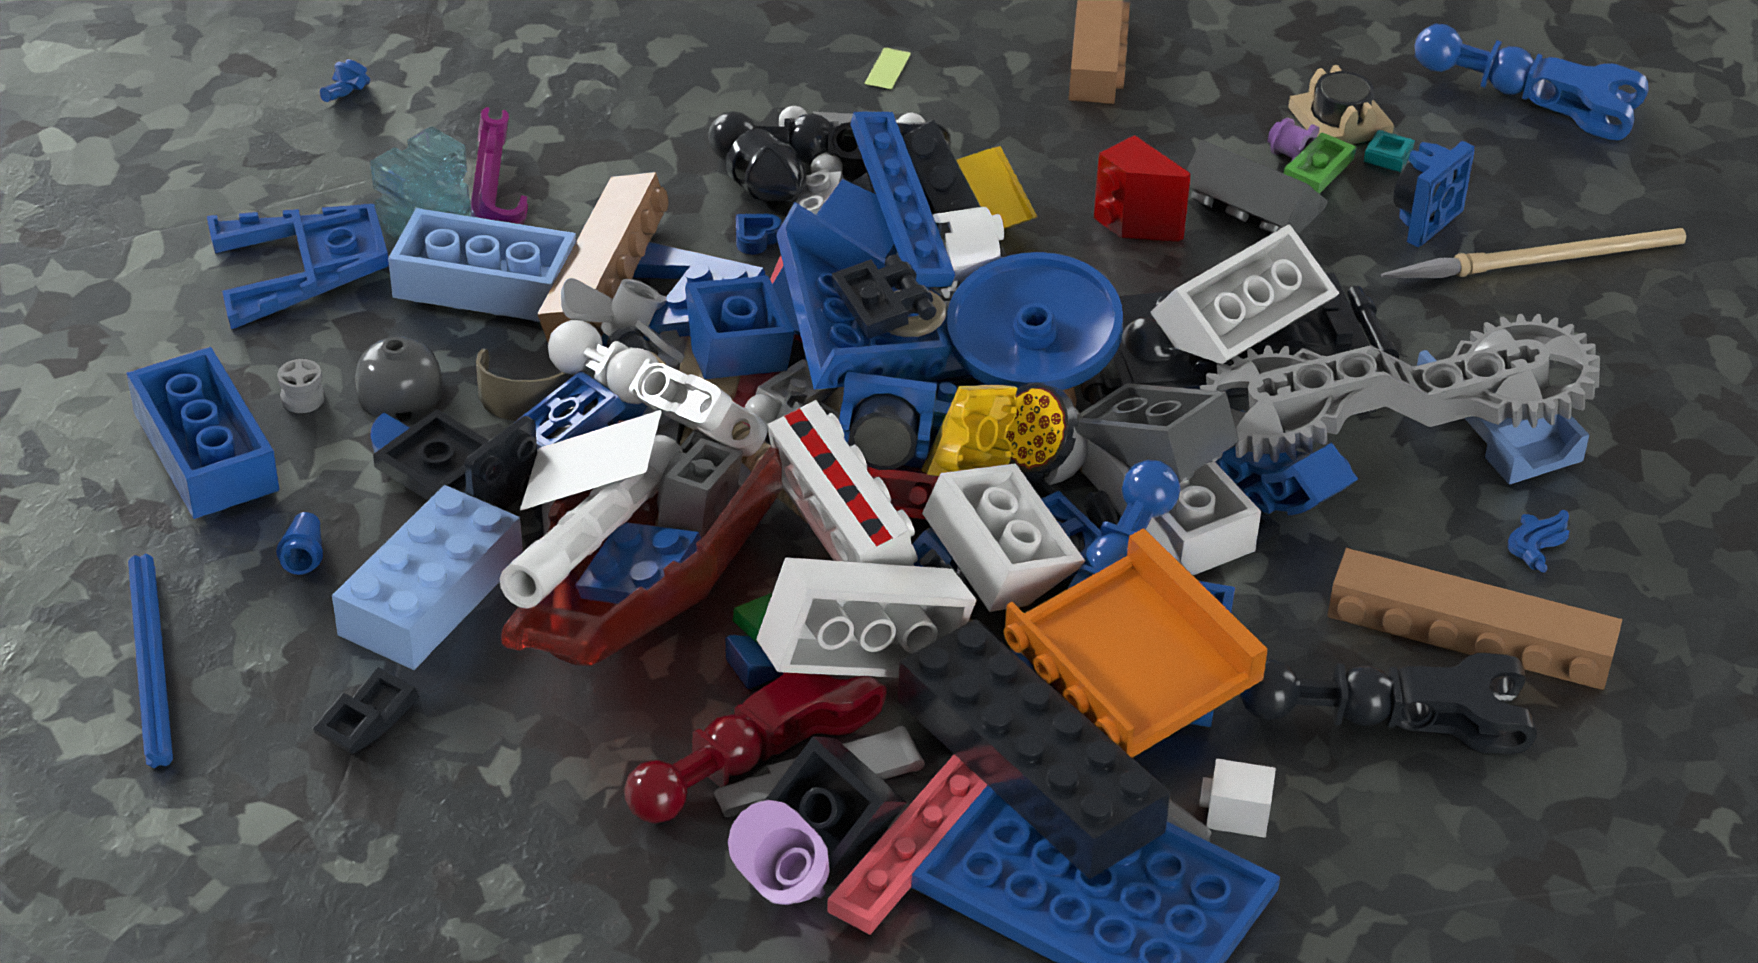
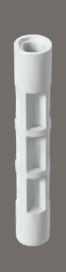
[500,435,683,608]

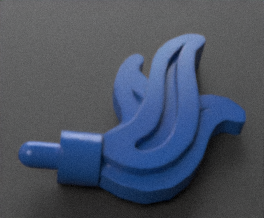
[1507,510,1570,573]

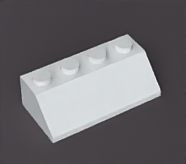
[1150,224,1339,364]

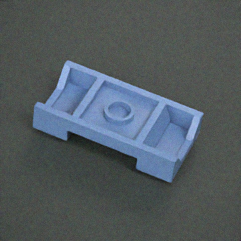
[1417,350,1589,484]

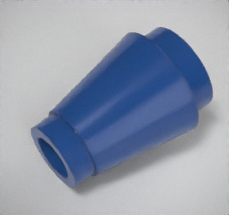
[276,512,323,575]

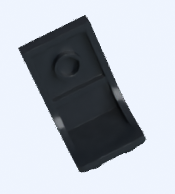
[373,409,538,510]

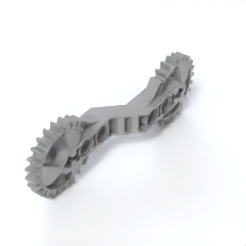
[1200,314,1600,462]

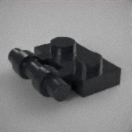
[831,255,937,339]

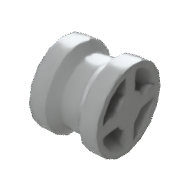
[277,359,325,413]

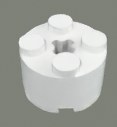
[933,206,1004,298]

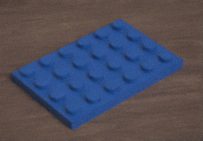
[911,785,1280,963]

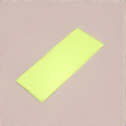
[865,48,911,89]

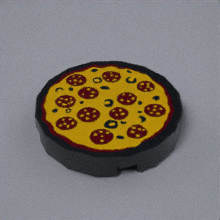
[1006,383,1078,473]

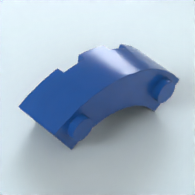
[1215,410,1358,515]

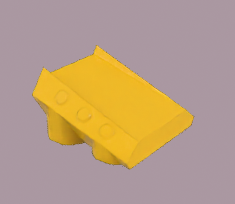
[956,146,1037,230]
[921,385,1017,476]

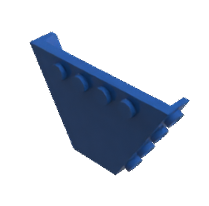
[776,202,953,390]

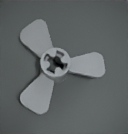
[561,278,685,363]

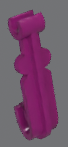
[470,107,528,225]

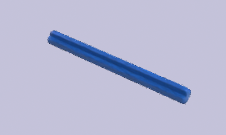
[128,553,173,768]

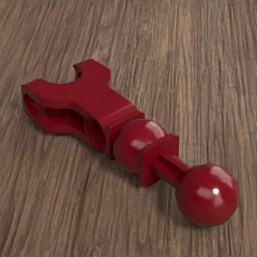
[624,672,887,823]

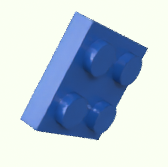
[576,522,704,610]

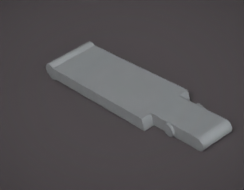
[714,726,925,817]

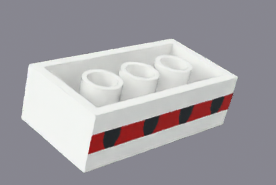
[767,400,918,566]

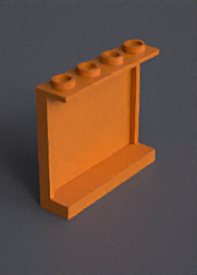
[1004,528,1268,758]

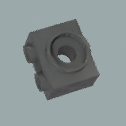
[657,438,743,553]

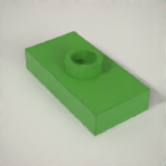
[1284,132,1356,194]

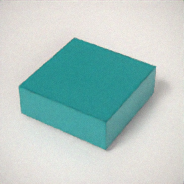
[1364,130,1415,172]

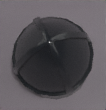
[726,128,806,203]

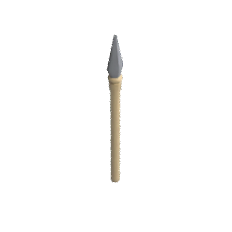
[1381,228,1686,278]

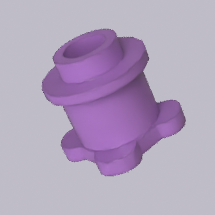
[1268,117,1319,162]

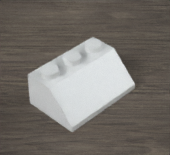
[922,464,1085,612]

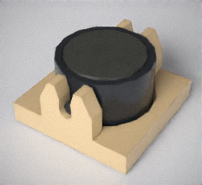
[1288,65,1394,145]

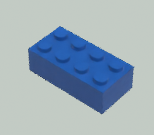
[126,347,280,519]

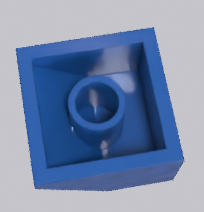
[685,275,795,379]

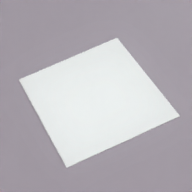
[520,410,662,511]

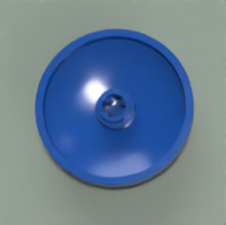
[947,252,1123,390]

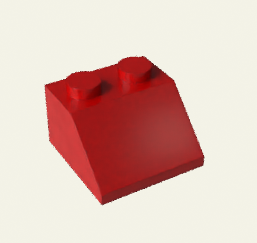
[1093,135,1191,242]

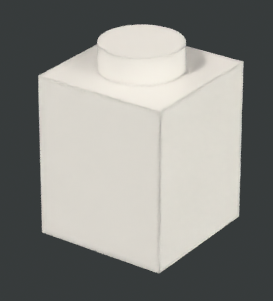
[1199,759,1276,838]

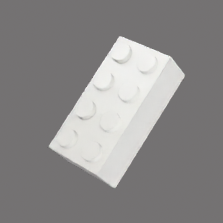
[1082,440,1261,575]
[756,558,976,678]

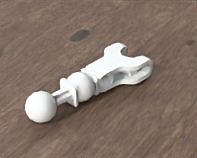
[548,320,768,456]

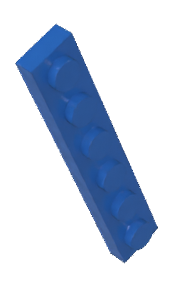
[850,112,955,288]

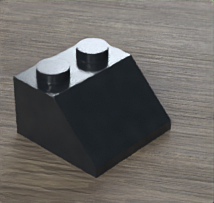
[764,737,907,880]

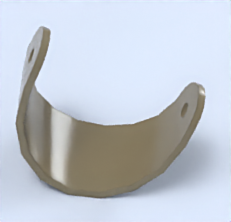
[476,349,574,421]

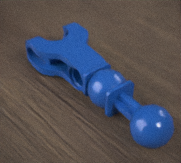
[1415,24,1649,140]
[1011,460,1181,674]

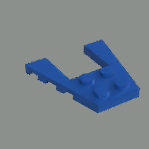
[207,204,389,329]
[602,242,766,346]

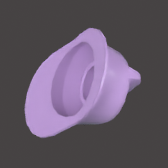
[728,800,829,905]

